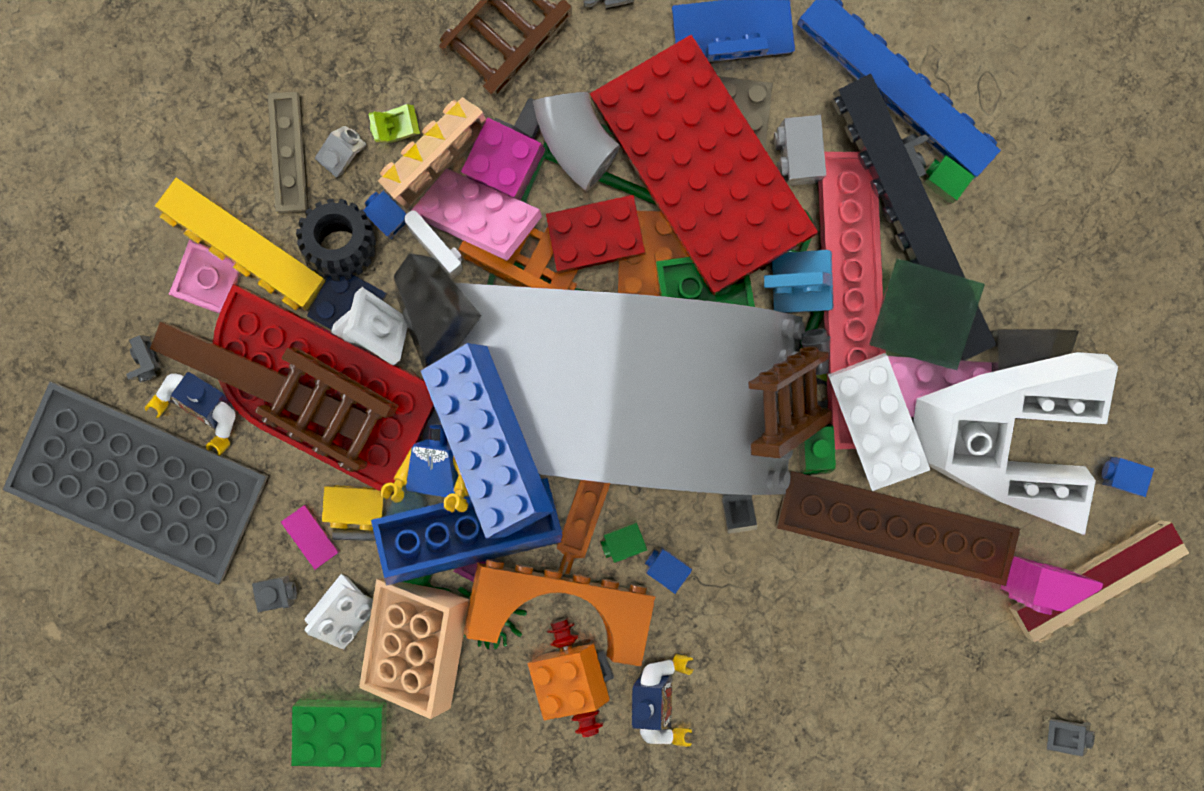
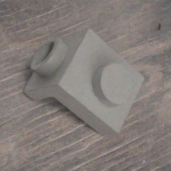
[314,126,366,178]

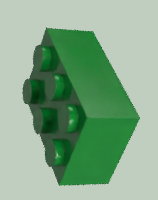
[291,699,387,768]

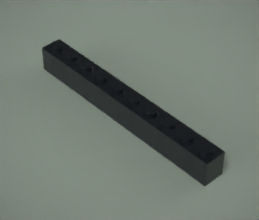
[832,73,996,361]

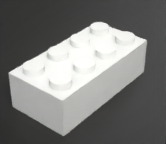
[828,353,931,491]

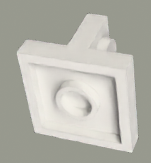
[331,287,409,365]

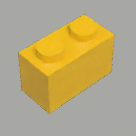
[322,484,387,531]

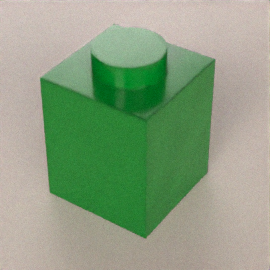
[923,156,975,204]
[600,520,647,563]

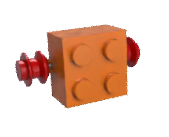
[527,618,610,737]

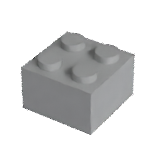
[774,115,826,186]

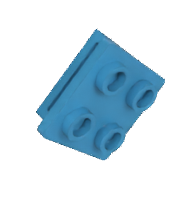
[764,250,834,313]

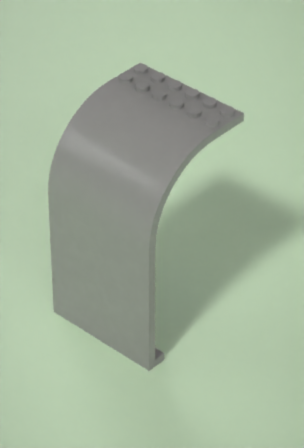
[423,282,805,495]

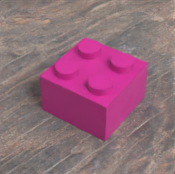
[461,117,545,200]

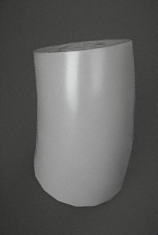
[533,92,620,192]

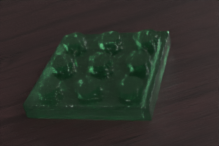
[869,258,985,370]

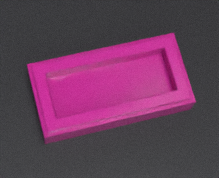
[281,504,340,570]

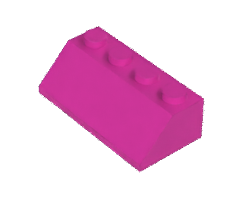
[1001,556,1103,615]

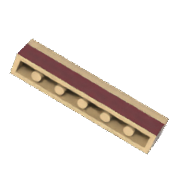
[1009,520,1189,642]

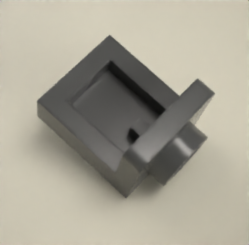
[722,494,757,534]

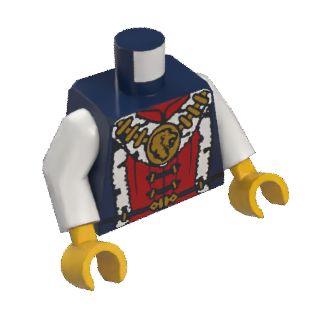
[145,372,235,456]
[632,654,693,747]

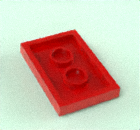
[546,195,646,274]

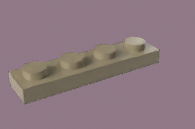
[268,92,307,213]

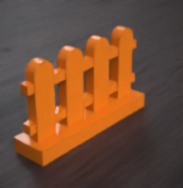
[458,226,579,290]

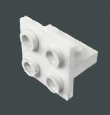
[304,574,373,649]

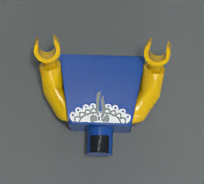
[381,425,468,513]

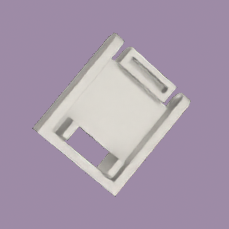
[405,211,463,280]

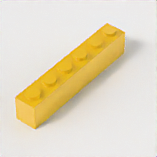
[155,177,325,311]

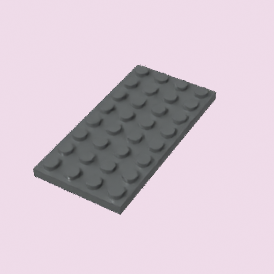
[2,382,268,585]

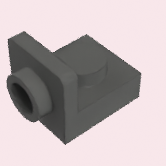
[902,133,929,178]
[126,335,163,383]
[252,575,297,612]
[1047,719,1095,757]

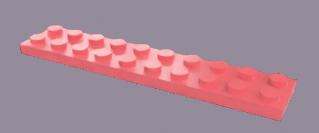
[818,152,886,450]

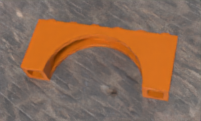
[463,559,655,666]

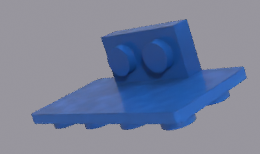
[672,0,795,62]

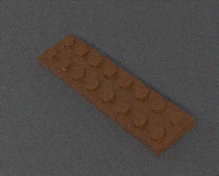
[776,471,1020,586]

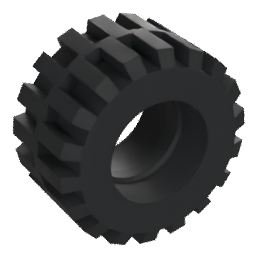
[296,199,376,281]

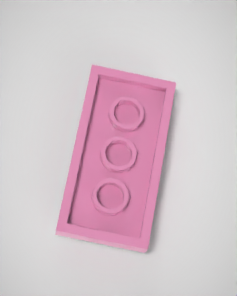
[411,168,542,260]
[888,356,992,417]

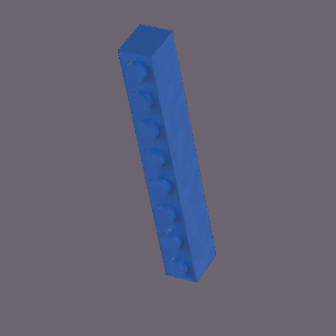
[797,0,1001,179]

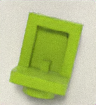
[369,104,420,143]

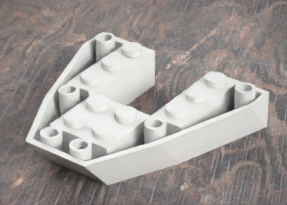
[913,352,1118,535]

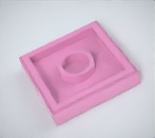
[169,240,241,314]

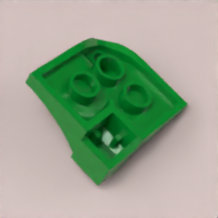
[655,257,755,307]

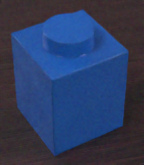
[363,190,406,239]
[1102,457,1154,497]
[644,546,692,594]

